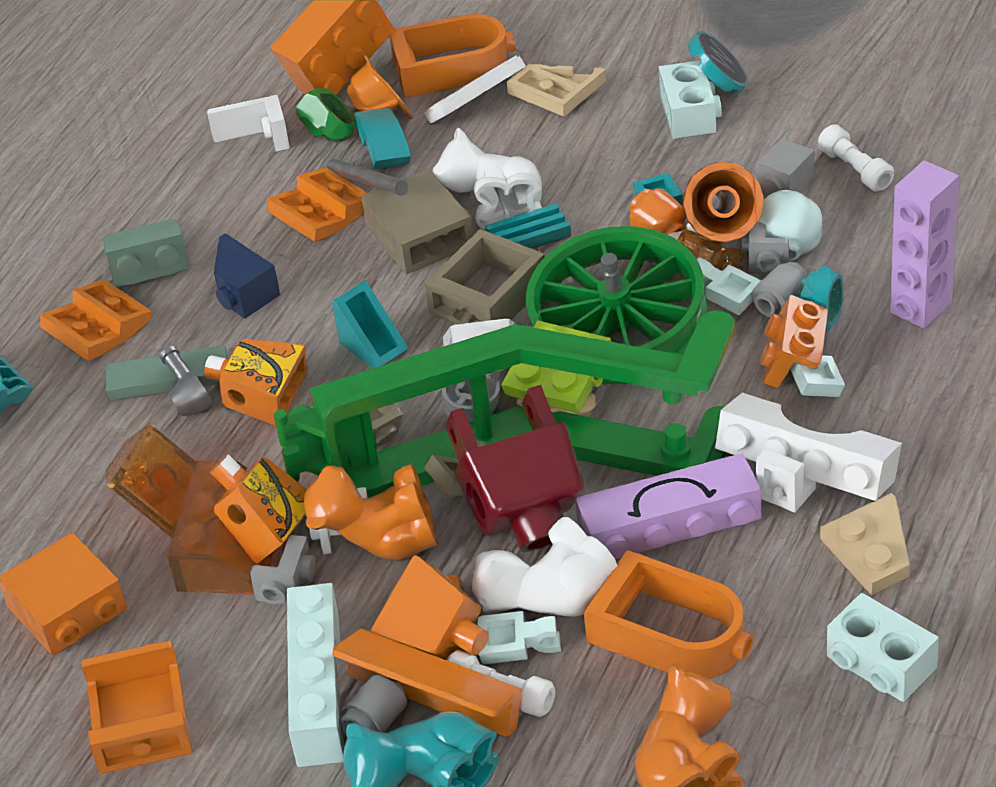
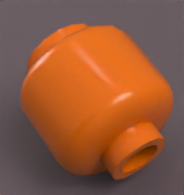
[629,189,686,234]

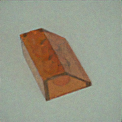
[167,460,274,595]

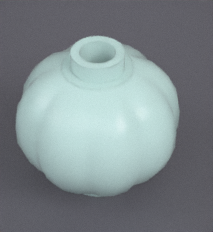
[758,190,823,262]

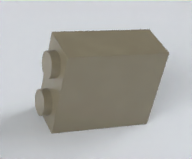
[361,169,473,274]

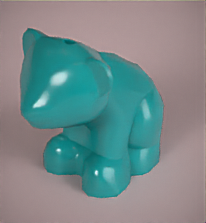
[343,712,499,787]

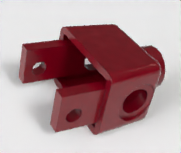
[445,384,584,552]

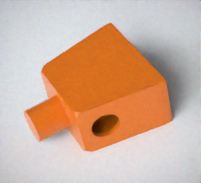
[370,555,489,660]

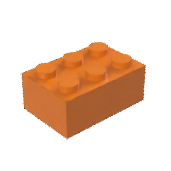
[270,0,395,95]

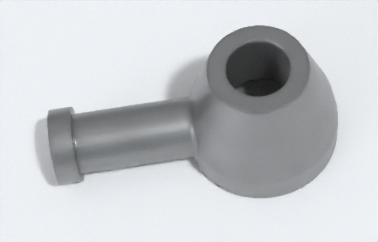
[159,346,214,416]

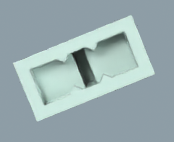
[659,60,722,139]
[827,592,939,703]

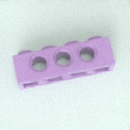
[890,160,959,329]

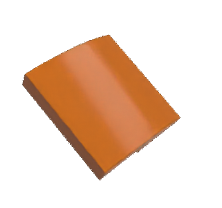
[266,167,367,242]
[40,279,152,361]

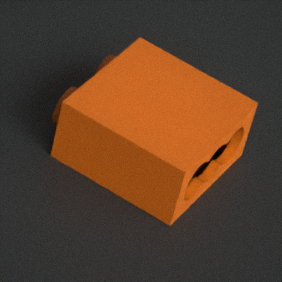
[0,532,127,656]

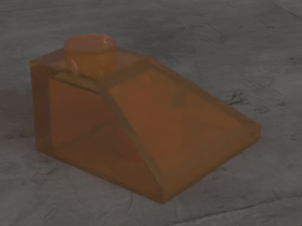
[106,423,213,539]

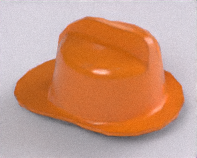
[347,55,413,119]

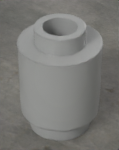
[752,262,808,317]
[340,675,407,734]

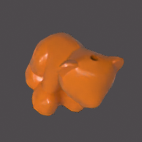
[304,464,439,561]
[634,664,745,787]

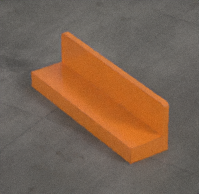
[332,628,522,738]

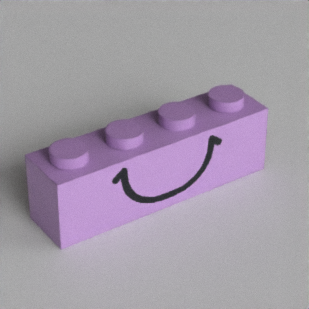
[575,453,762,560]

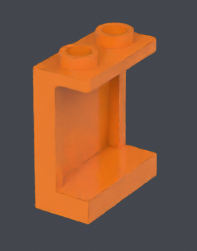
[81,641,193,774]

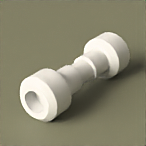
[818,124,894,192]
[447,650,555,717]

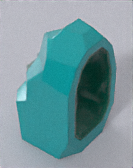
[796,266,844,332]

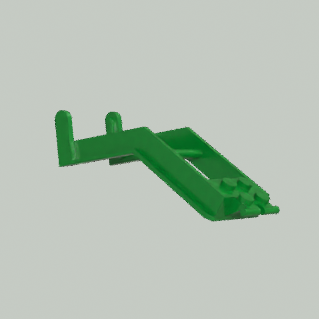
[274,310,734,498]

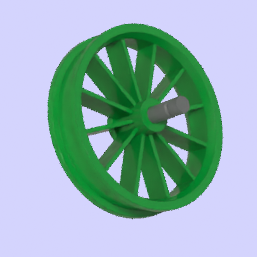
[526,226,707,384]

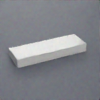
[424,55,526,124]

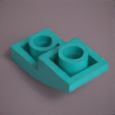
[354,108,411,169]

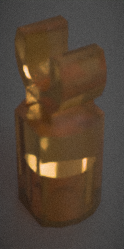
[677,229,744,271]

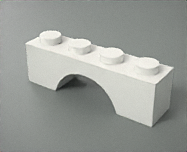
[715,393,902,501]

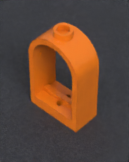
[389,14,516,98]
[584,550,754,679]

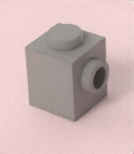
[755,138,814,197]

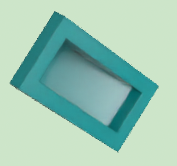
[332,280,408,368]

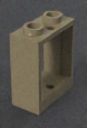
[425,229,545,324]

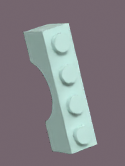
[287,583,344,767]

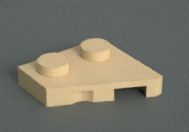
[507,64,606,117]
[820,493,910,596]

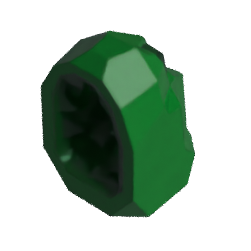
[296,88,356,142]

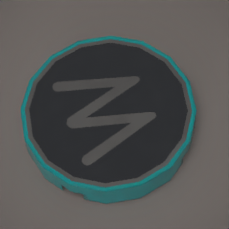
[688,31,749,94]

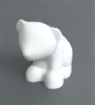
[432,128,542,230]
[472,517,617,617]

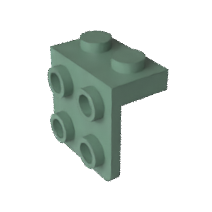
[103,219,190,287]

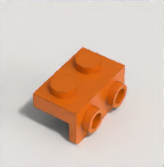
[760,295,828,389]

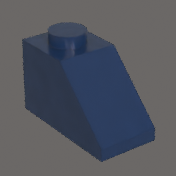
[214,233,280,319]

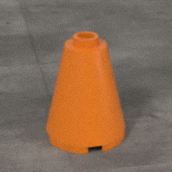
[683,162,764,242]

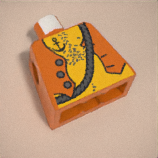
[204,339,308,426]
[210,454,307,564]

